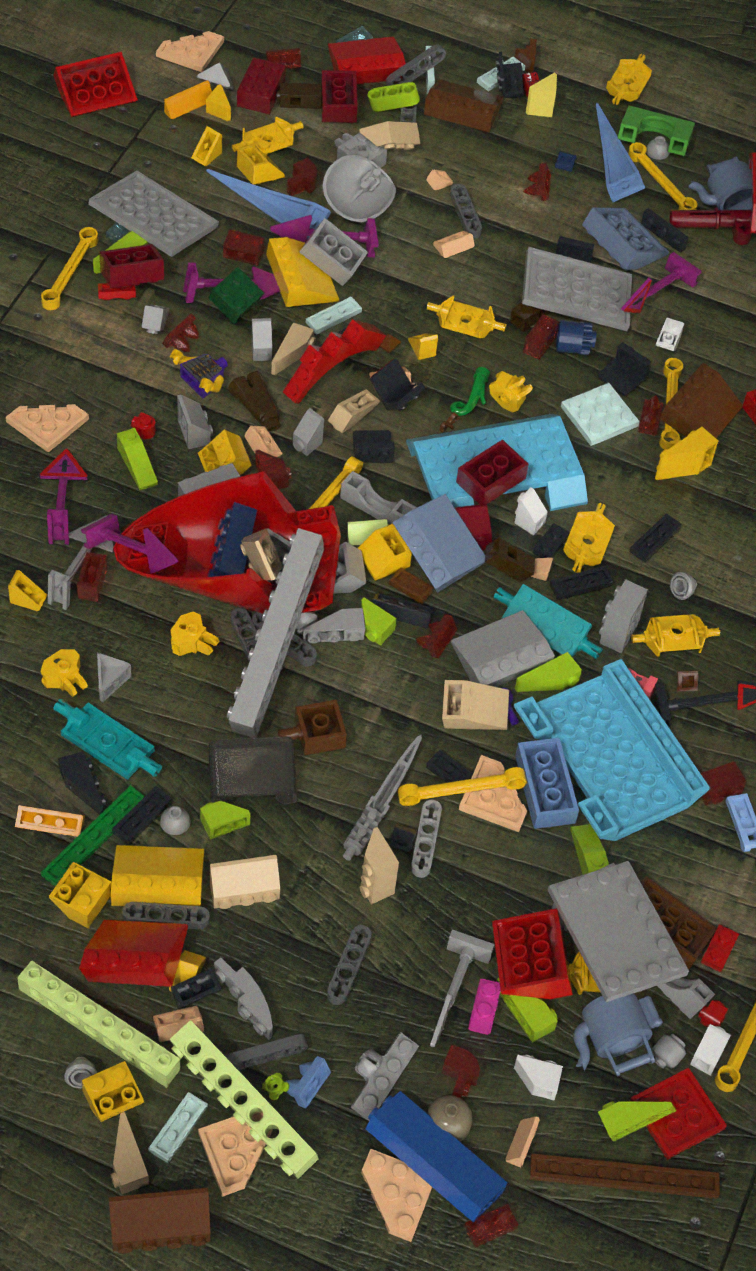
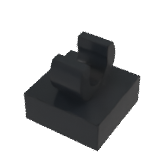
[390,824,417,853]

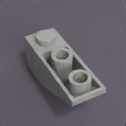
[303,608,365,643]

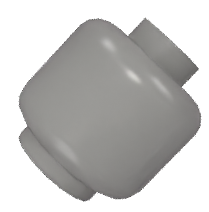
[652,1034,686,1069]

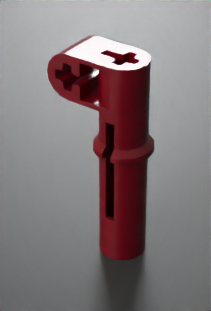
[669,207,752,245]

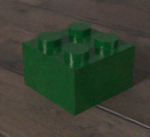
[208,267,264,324]

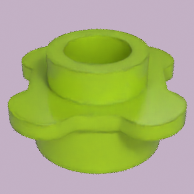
[262,1073,289,1100]

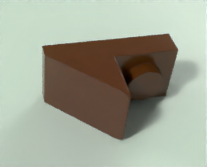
[515,38,537,73]

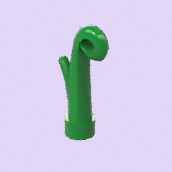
[450,367,490,416]

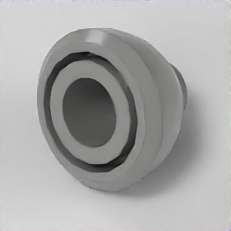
[646,136,670,160]
[670,572,697,600]
[296,612,318,635]
[160,806,191,835]
[64,1057,97,1089]

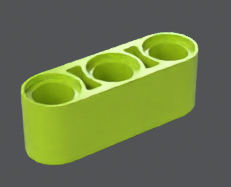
[368,82,420,112]

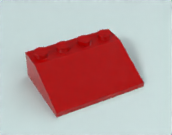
[328,36,406,84]
[53,52,138,117]
[492,908,573,999]
[79,920,188,987]

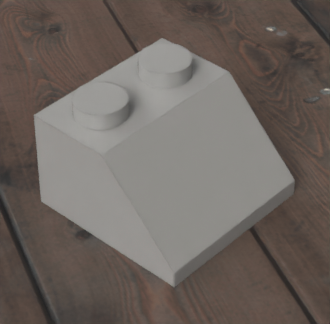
[177,395,213,449]
[334,542,366,594]

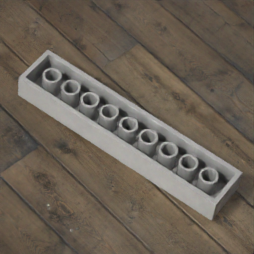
[227,528,324,739]

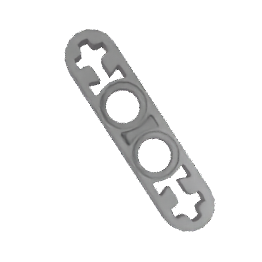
[411,800,442,878]

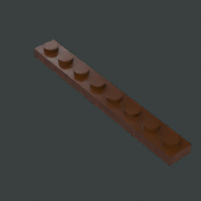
[529,1154,720,1199]

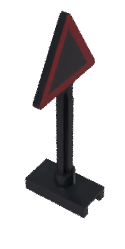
[655,680,756,729]

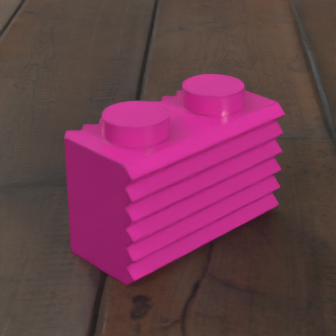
[468,979,501,1035]

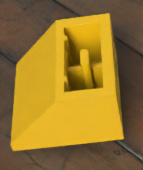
[237,145,285,185]
[198,429,252,475]
[358,524,412,581]
[49,862,111,928]
[82,1061,144,1122]

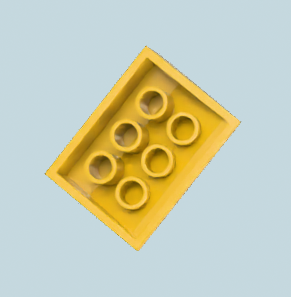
[266,237,339,307]
[111,845,204,906]

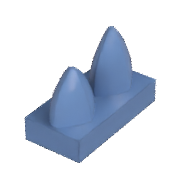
[284,1056,331,1109]

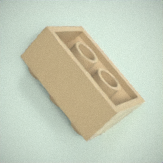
[359,121,420,150]
[360,827,399,904]
[210,855,280,909]

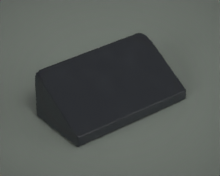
[170,968,222,1010]

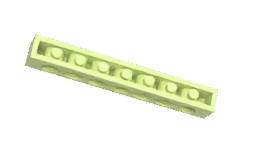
[17,961,180,1088]
[170,1020,319,1179]

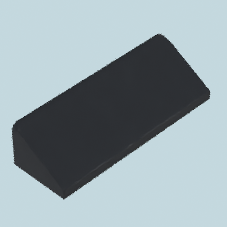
[372,592,434,628]

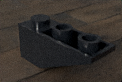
[58,751,106,815]

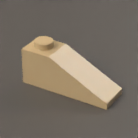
[271,323,316,375]
[328,389,380,433]
[110,1112,149,1194]

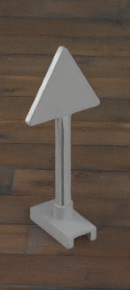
[48,515,113,610]
[430,930,495,1047]

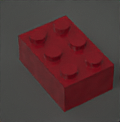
[237,57,286,115]
[321,70,358,123]
[99,244,164,288]
[456,439,529,504]

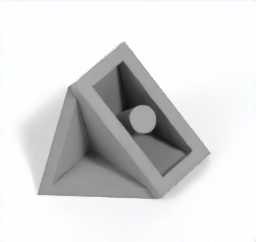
[197,63,234,91]
[97,652,131,702]

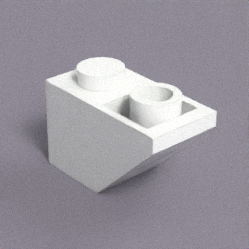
[656,318,684,351]
[515,488,547,535]
[690,1024,731,1076]
[514,1055,563,1100]

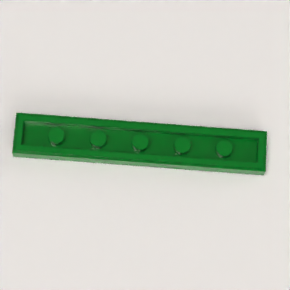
[41,785,145,887]

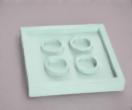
[561,383,640,446]

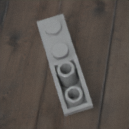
[214,957,273,1040]

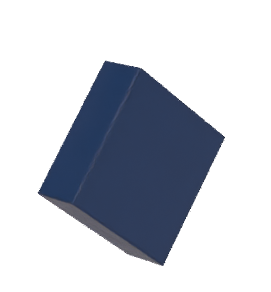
[555,152,576,172]

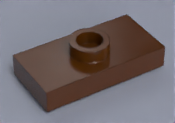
[389,568,434,604]

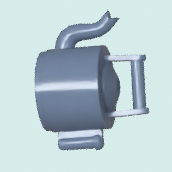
[688,156,752,211]
[573,993,663,1076]

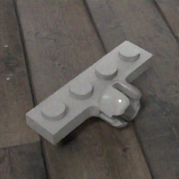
[351,1032,419,1121]

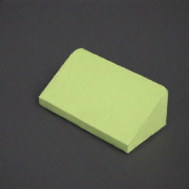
[347,519,388,546]

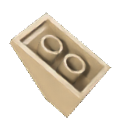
[240,528,283,580]

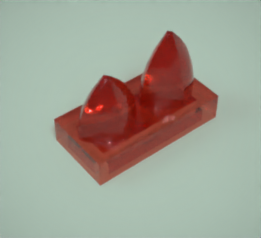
[266,48,301,68]
[523,163,551,201]
[162,313,199,352]
[638,395,663,436]
[416,614,457,658]
[464,1204,519,1247]

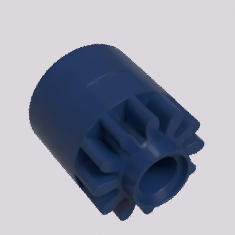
[556,320,596,355]

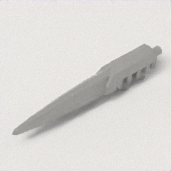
[343,735,422,860]

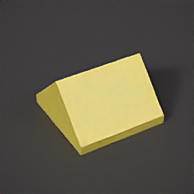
[526,73,557,117]

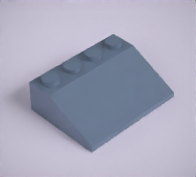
[582,208,669,270]
[393,494,485,593]

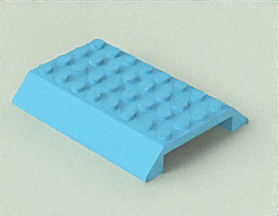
[406,414,588,511]
[514,659,710,841]

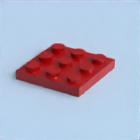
[630,1068,727,1160]

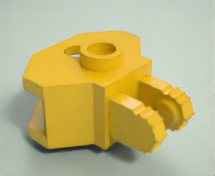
[489,371,533,412]
[170,612,219,656]
[40,649,88,697]

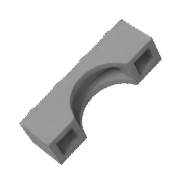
[340,471,417,528]
[657,978,715,1019]

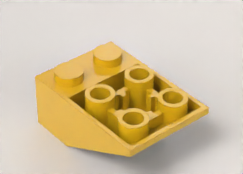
[655,427,718,480]

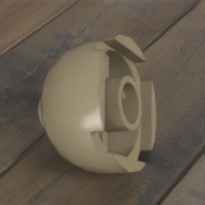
[427,1095,473,1141]

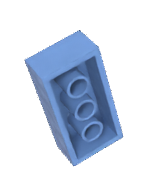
[515,738,579,829]

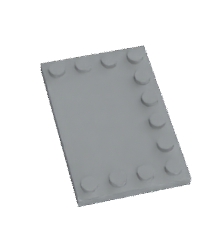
[89,171,219,257]
[522,247,632,331]
[548,861,689,1002]

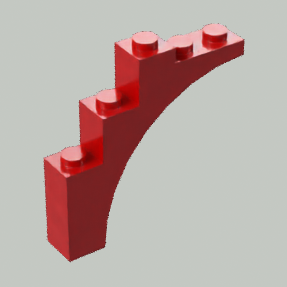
[283,319,387,404]

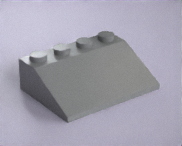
[450,610,555,687]

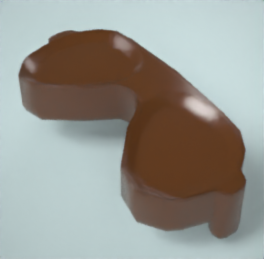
[439,412,461,433]

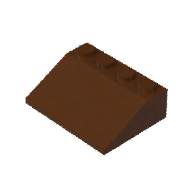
[424,79,504,132]
[659,363,743,438]
[640,876,717,970]
[109,1188,210,1254]

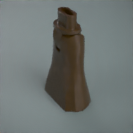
[228,371,281,432]

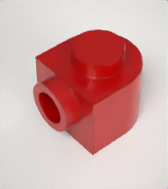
[131,412,156,439]
[698,1000,728,1028]

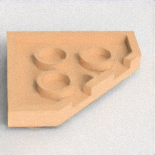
[156,31,224,72]
[6,404,89,453]
[459,755,527,832]
[198,1112,273,1197]
[362,1149,433,1242]

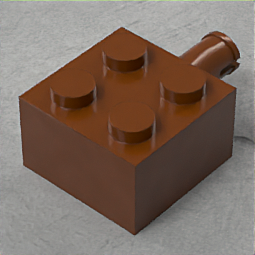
[278,699,347,756]

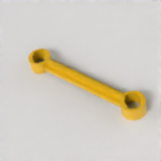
[628,142,697,210]
[41,227,98,310]
[659,358,683,450]
[309,456,363,509]
[398,767,527,806]
[715,1002,756,1092]

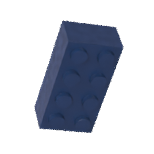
[207,502,257,577]

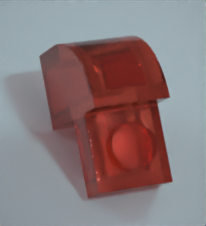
[287,157,317,196]
[442,1044,480,1099]

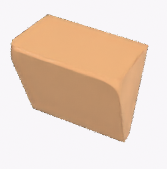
[426,170,453,190]
[531,558,553,581]

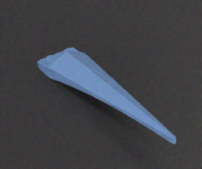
[596,103,645,202]
[206,169,331,240]

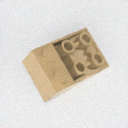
[442,680,509,730]

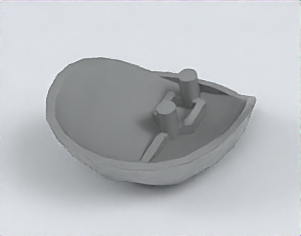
[323,155,396,222]

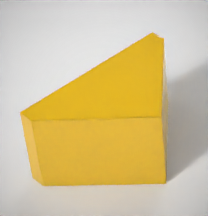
[206,84,231,121]
[191,126,222,166]
[408,333,438,360]
[8,570,47,611]
[169,950,206,992]

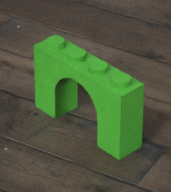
[618,106,695,156]

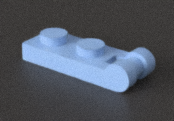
[726,793,756,852]

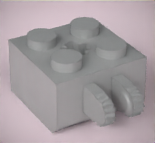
[334,132,387,168]

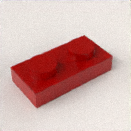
[98,283,136,300]
[701,924,739,972]

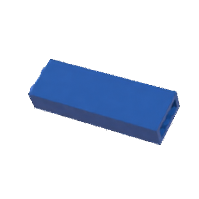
[366,1091,508,1223]

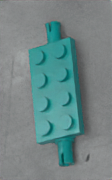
[493,584,603,659]
[54,699,162,780]

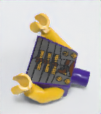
[169,349,228,398]

